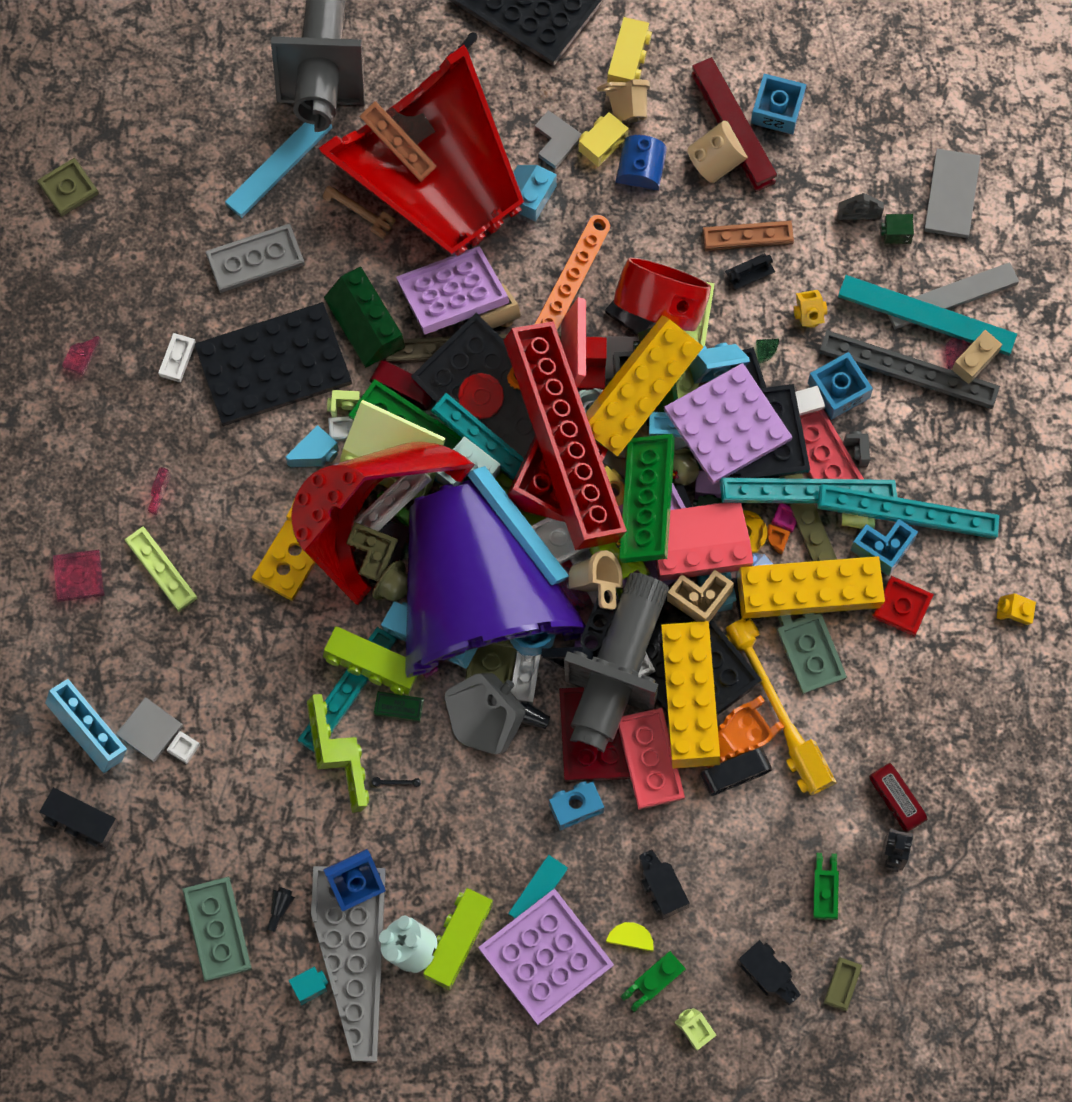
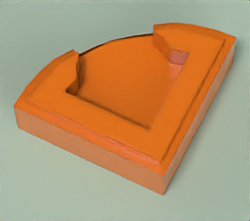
[767,524,790,554]

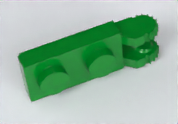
[813,853,839,920]
[620,951,686,1012]

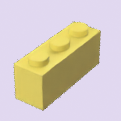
[607,17,652,83]

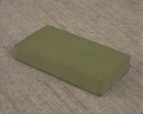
[823,957,862,1012]

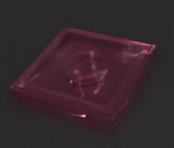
[53,549,105,602]

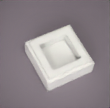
[167,731,200,764]

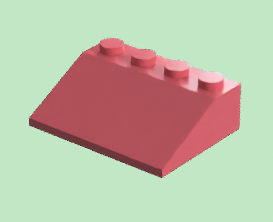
[655,503,754,581]

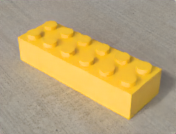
[586,315,703,457]
[736,556,885,619]
[661,621,720,769]

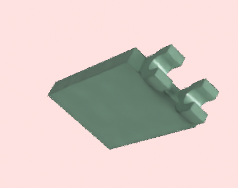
[777,613,847,695]

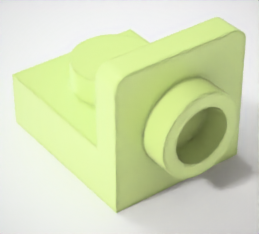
[327,390,361,418]
[675,1008,717,1050]

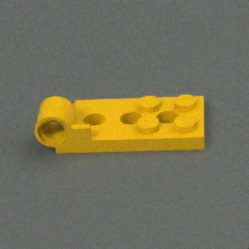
[252,498,315,601]

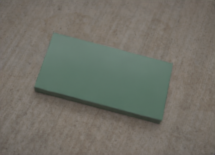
[182,876,252,983]

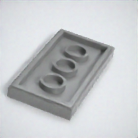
[924,148,981,238]
[205,224,305,293]

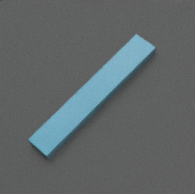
[225,123,332,218]
[468,466,569,585]

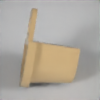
[597,79,650,124]
[569,550,623,610]

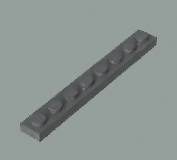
[819,330,1000,409]

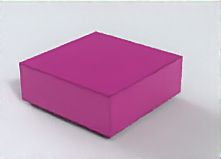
[771,503,797,533]

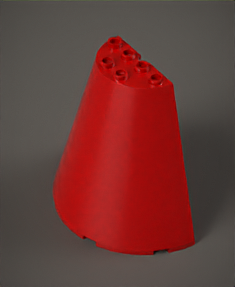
[318,45,524,257]
[291,442,475,605]

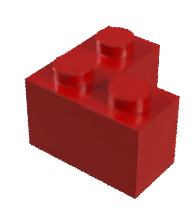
[577,337,607,392]

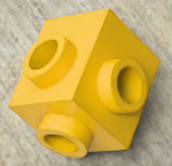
[794,290,828,327]

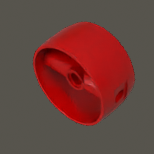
[614,258,711,331]

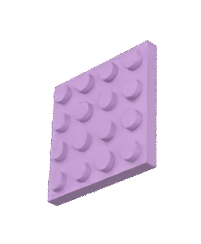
[396,246,510,335]
[664,363,792,485]
[478,888,614,1026]

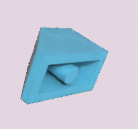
[286,425,339,467]

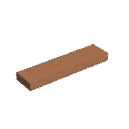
[359,101,437,182]
[702,220,794,251]

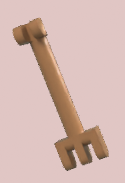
[323,185,396,239]

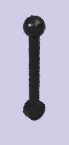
[372,777,422,787]

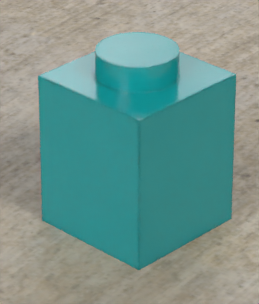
[289,966,328,1006]

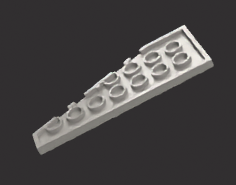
[311,866,386,1063]

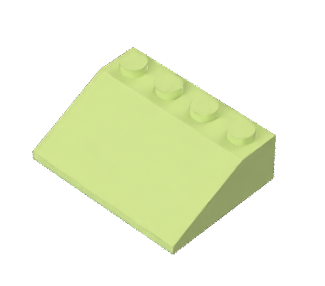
[340,400,445,500]

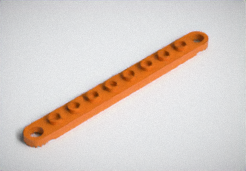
[507,215,610,390]

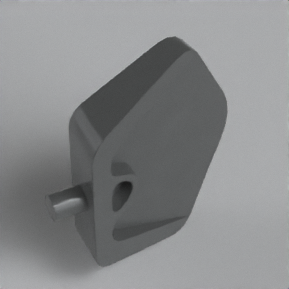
[445,673,525,754]

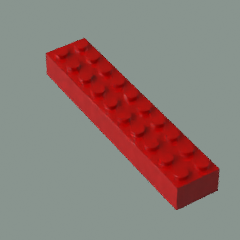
[503,321,627,551]

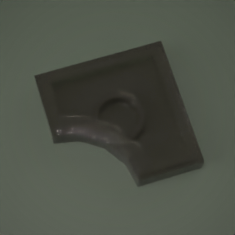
[386,107,435,144]

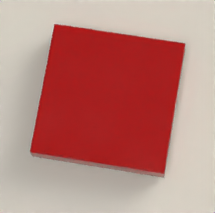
[872,575,934,637]

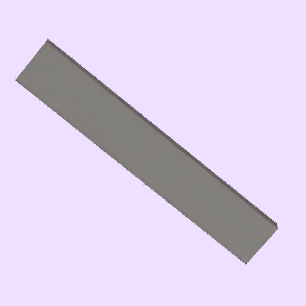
[888,262,1019,329]

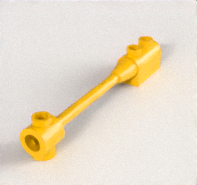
[725,619,837,795]

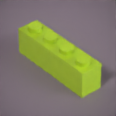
[323,626,418,695]
[423,888,493,991]

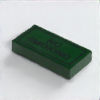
[374,691,424,723]

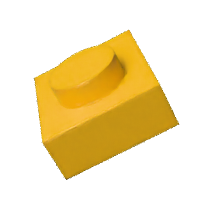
[997,593,1036,625]

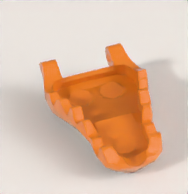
[706,695,784,768]

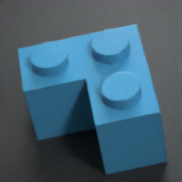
[850,519,918,576]

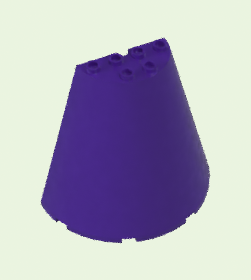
[405,480,586,678]

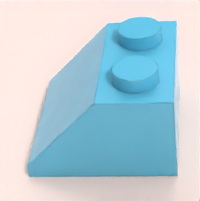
[513,165,557,222]
[689,343,750,384]

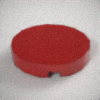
[458,373,504,420]

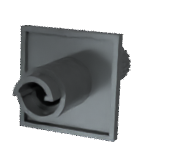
[271,0,365,132]
[564,572,669,753]

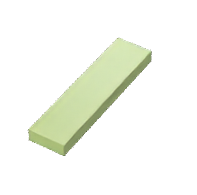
[124,526,198,612]

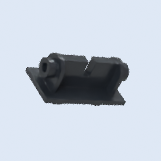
[725,253,775,290]

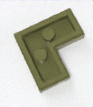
[346,522,398,582]

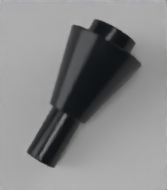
[267,887,296,932]

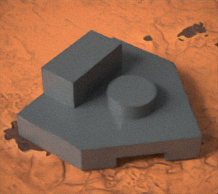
[837,193,884,220]

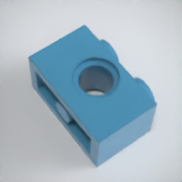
[549,781,604,831]

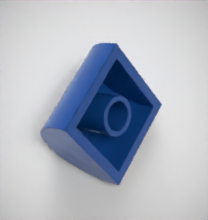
[615,135,667,191]
[323,849,386,912]

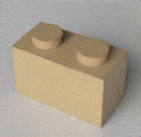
[952,330,1003,384]

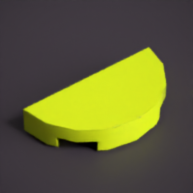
[606,922,654,952]

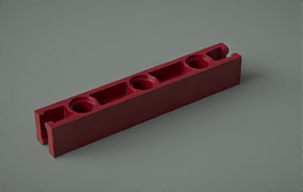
[691,57,777,192]

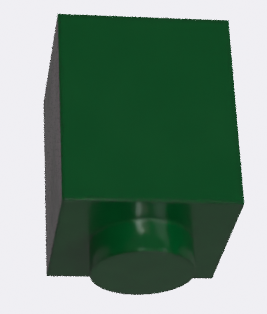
[880,214,914,244]

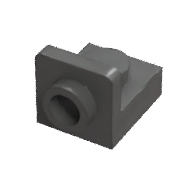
[843,431,870,467]

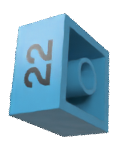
[751,73,807,135]
[808,352,873,420]

